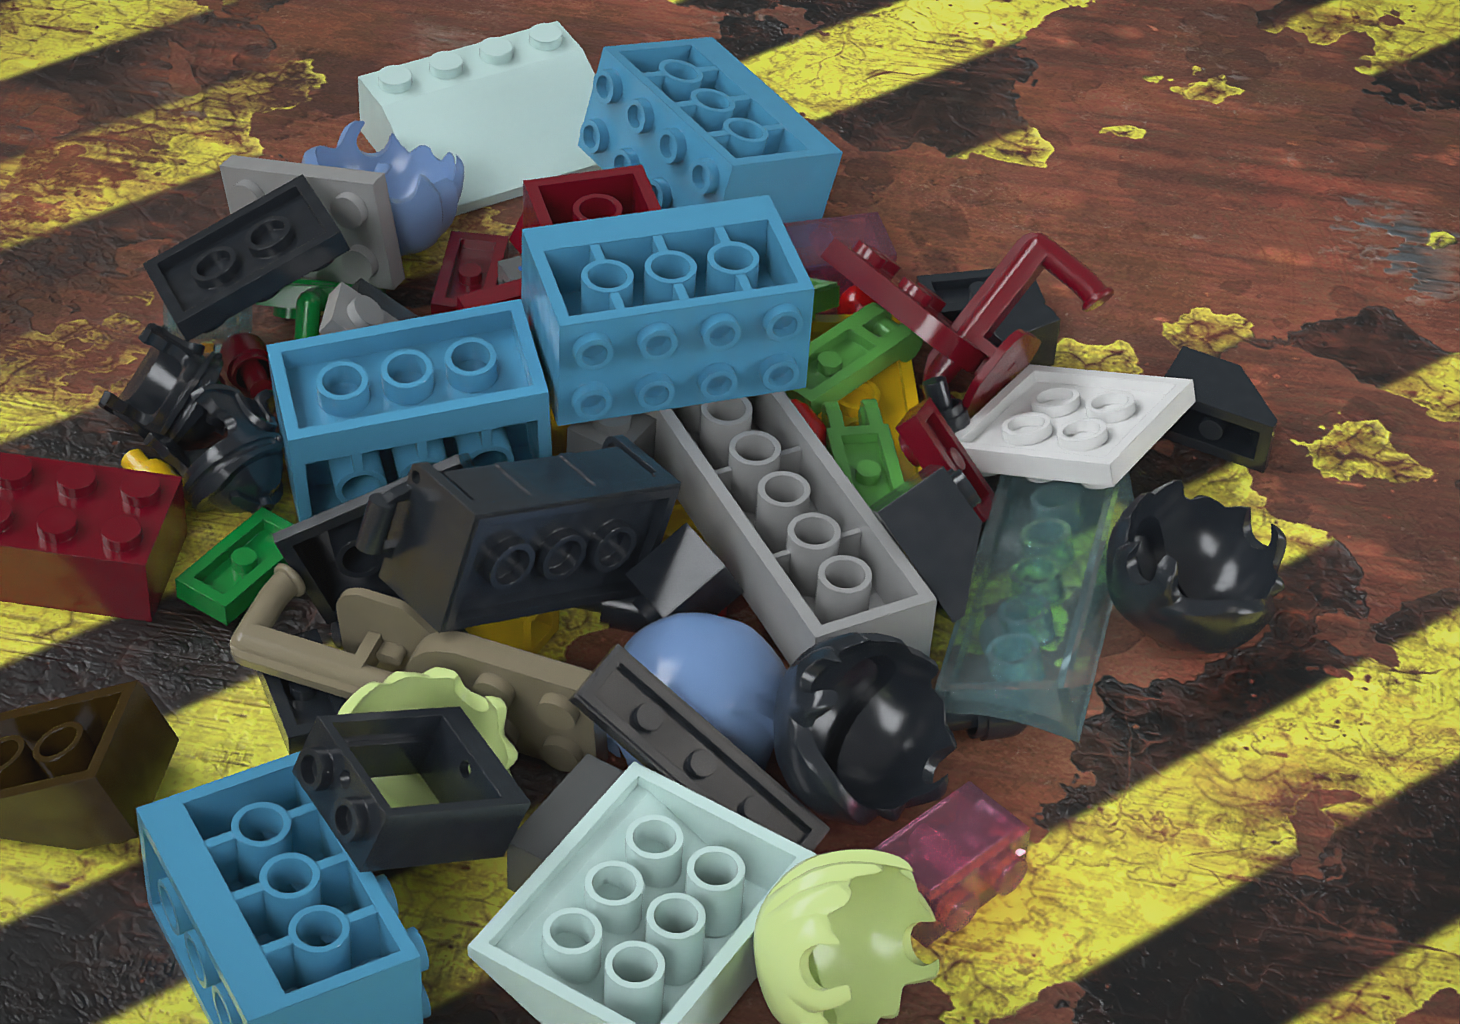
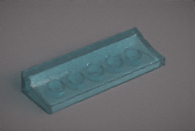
[935,471,1134,743]

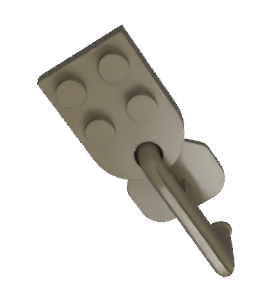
[229,563,608,772]

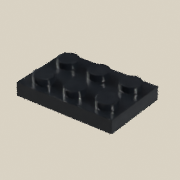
[143,174,351,342]

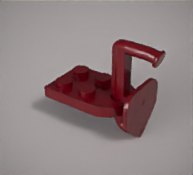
[820,232,1114,419]

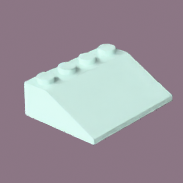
[358,21,603,216]
[467,761,817,1024]

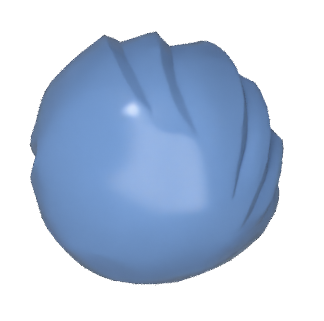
[302,121,464,256]
[607,612,787,771]

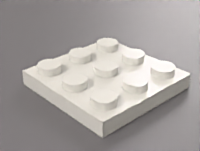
[955,364,1196,489]

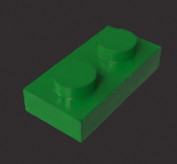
[175,507,294,626]

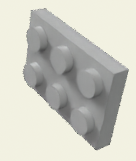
[219,155,405,290]

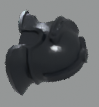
[98,323,228,443]
[144,384,284,515]

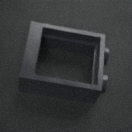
[292,706,531,872]

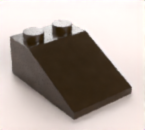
[0,680,179,850]

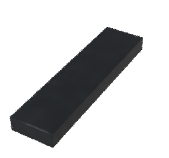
[569,644,831,852]

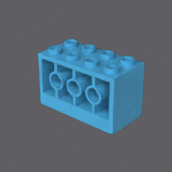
[578,37,843,253]
[521,195,815,426]
[266,299,552,522]
[136,751,431,1024]

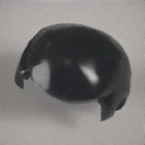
[1106,480,1287,654]
[773,632,957,826]

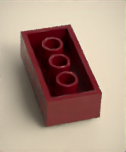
[0,452,188,622]

